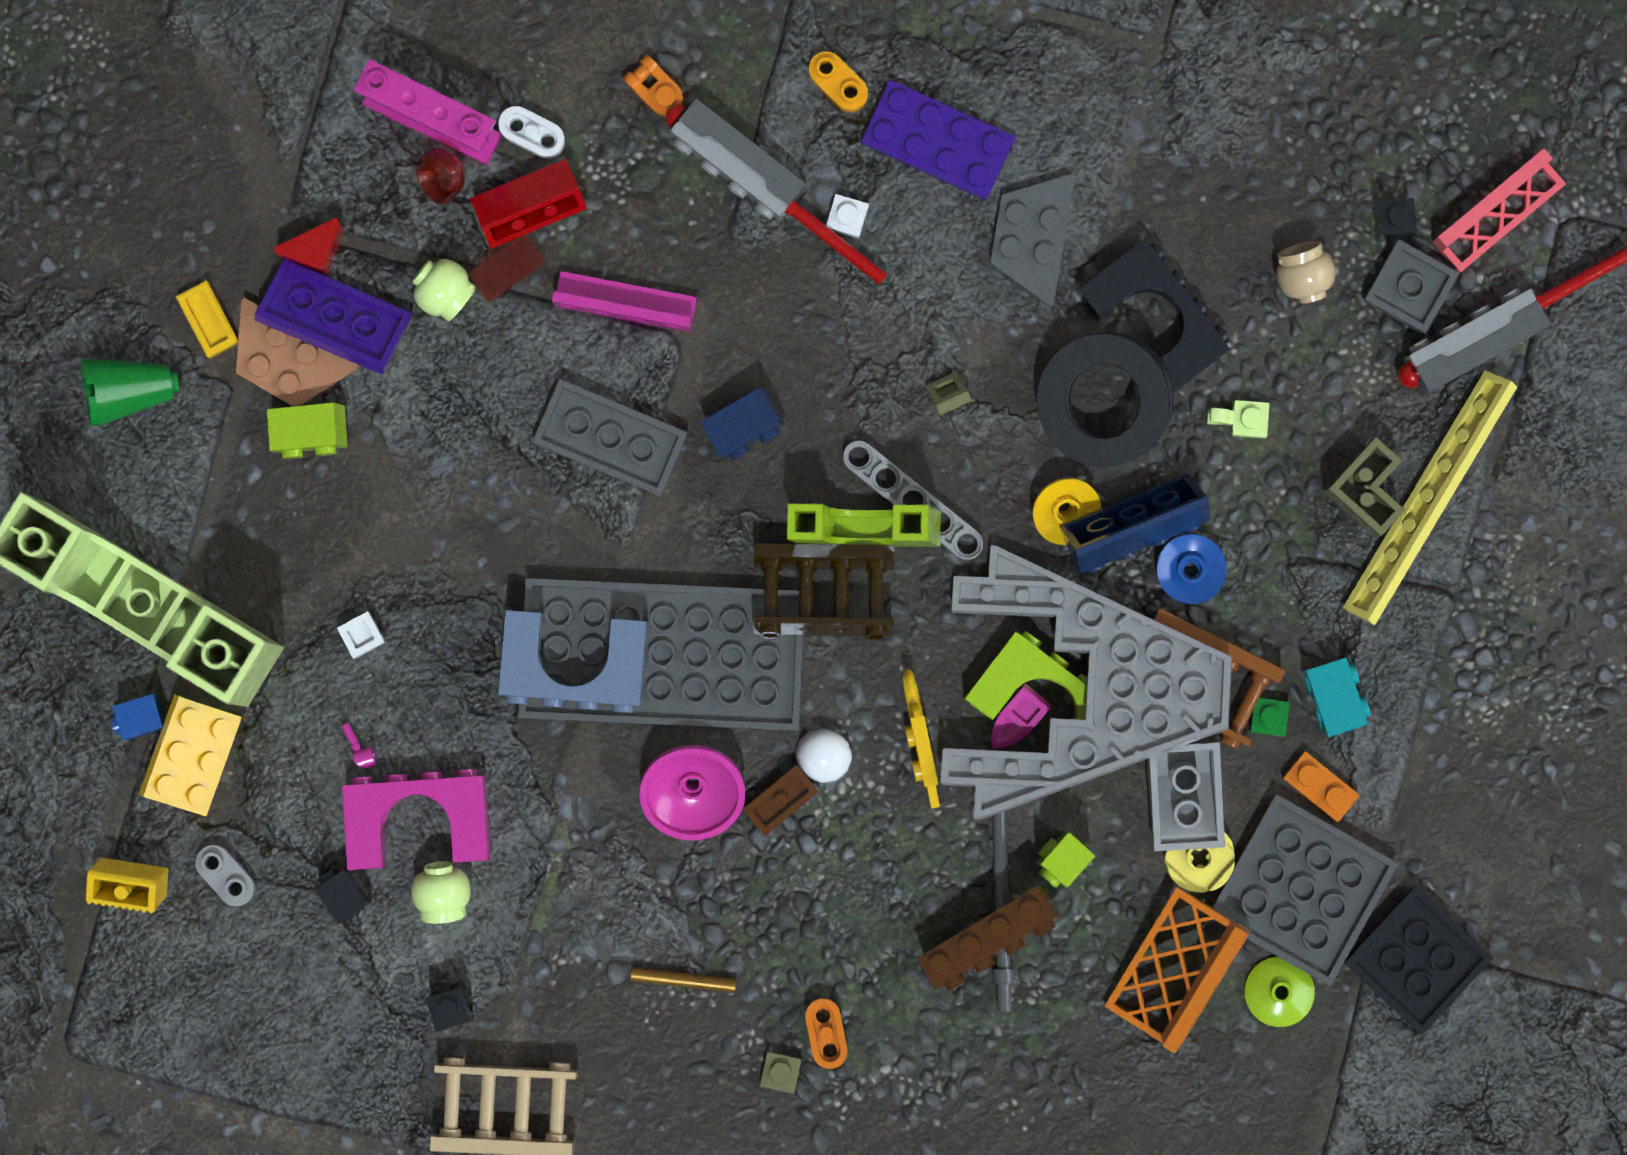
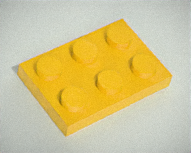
[139,695,242,816]

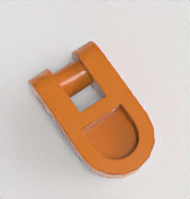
[622,54,683,117]

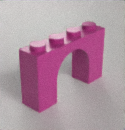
[342,769,491,870]

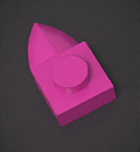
[991,683,1052,749]

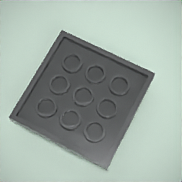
[1207,794,1399,986]

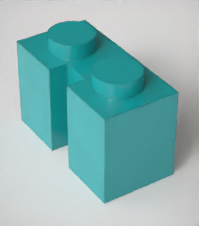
[1302,658,1371,738]

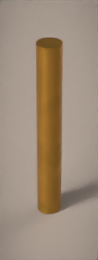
[630,967,736,993]

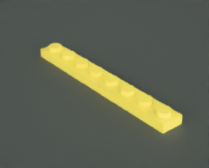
[1343,371,1517,625]

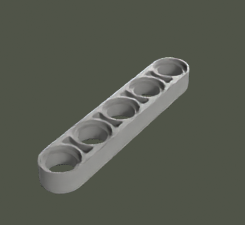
[843,441,983,560]

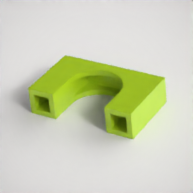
[787,504,941,547]
[964,631,1088,720]

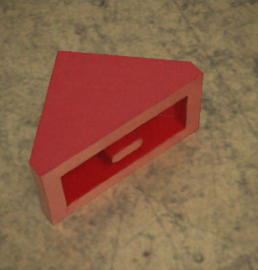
[274,217,344,275]

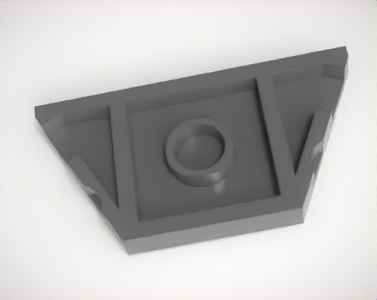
[990,174,1075,308]

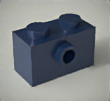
[700,387,786,461]

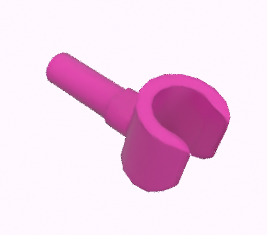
[341,723,376,769]

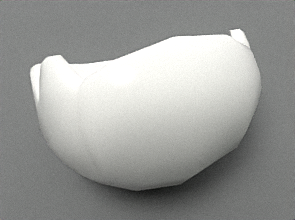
[795,728,852,783]

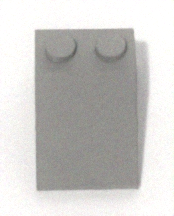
[1147,736,1225,851]

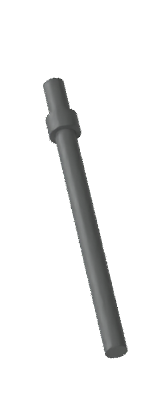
[993,810,1014,1012]

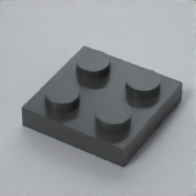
[1363,239,1459,335]

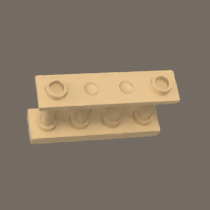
[430,1057,578,1155]

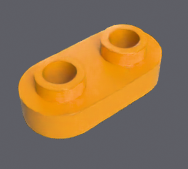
[809,51,868,112]

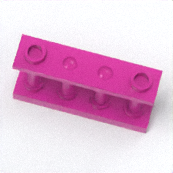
[353,59,503,166]

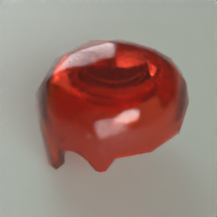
[415,148,465,204]

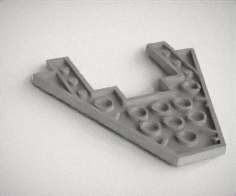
[941,545,1232,820]

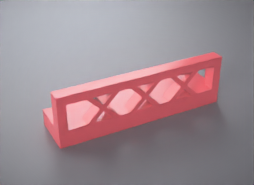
[1432,149,1566,273]

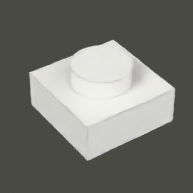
[826,194,869,239]
[337,611,386,659]

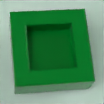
[1249,698,1290,737]

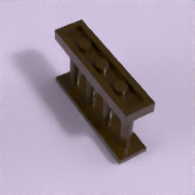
[753,543,895,640]

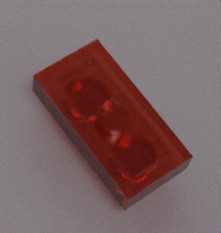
[468,235,545,303]

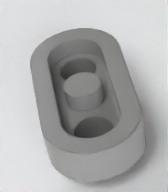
[195,845,256,906]

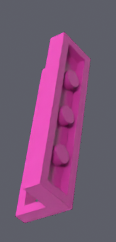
[552,271,697,333]

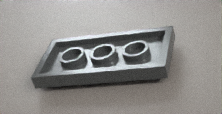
[532,379,688,497]

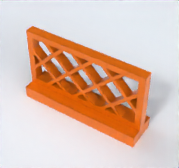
[1104,887,1251,1054]

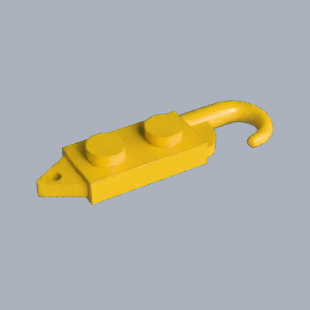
[903,669,940,809]

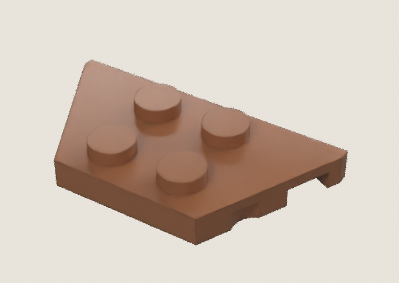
[236,298,360,407]

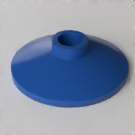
[1157,534,1227,604]

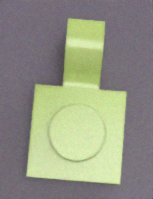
[1207,400,1269,439]

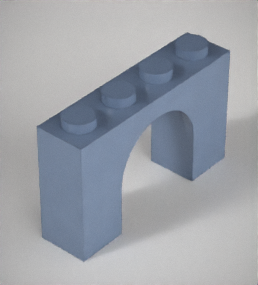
[498,610,648,713]

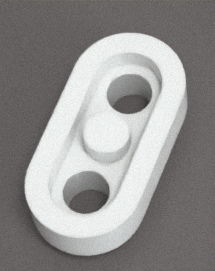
[499,106,565,159]

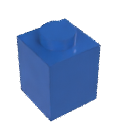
[110,694,166,740]

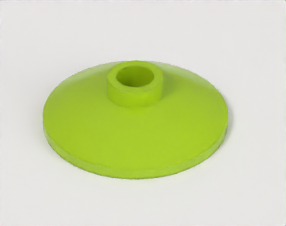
[1244,957,1315,1027]

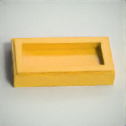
[176,280,238,359]

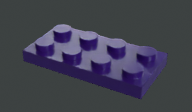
[861,80,1016,201]
[255,259,412,375]

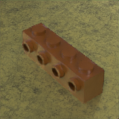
[917,886,1062,991]

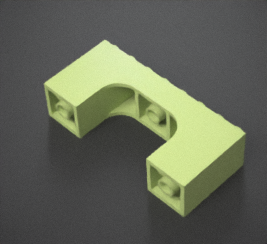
[0,492,285,707]

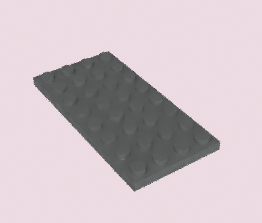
[519,578,803,731]

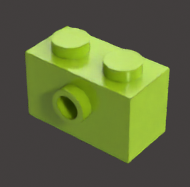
[267,403,348,459]
[1037,831,1095,888]

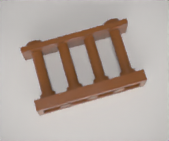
[1152,608,1286,750]

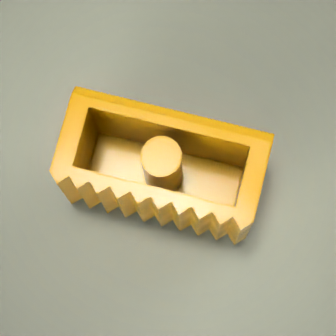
[86,857,169,914]

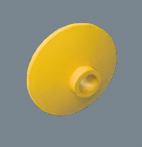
[1032,478,1101,545]

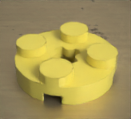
[1164,832,1235,893]

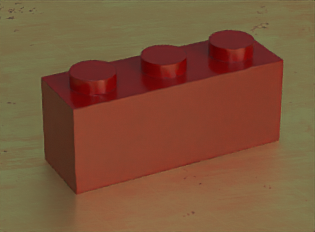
[470,159,587,249]

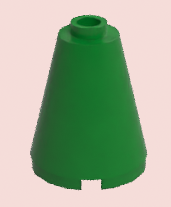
[81,357,179,427]

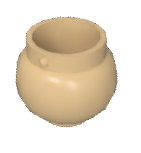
[1276,241,1336,304]

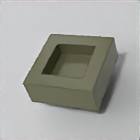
[925,371,972,415]
[760,1051,802,1094]

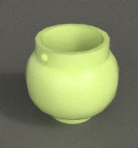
[412,259,476,322]
[411,861,471,924]

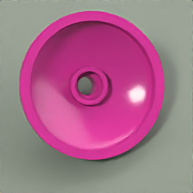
[640,745,745,840]

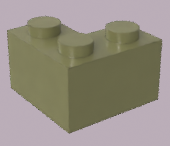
[1324,437,1405,539]

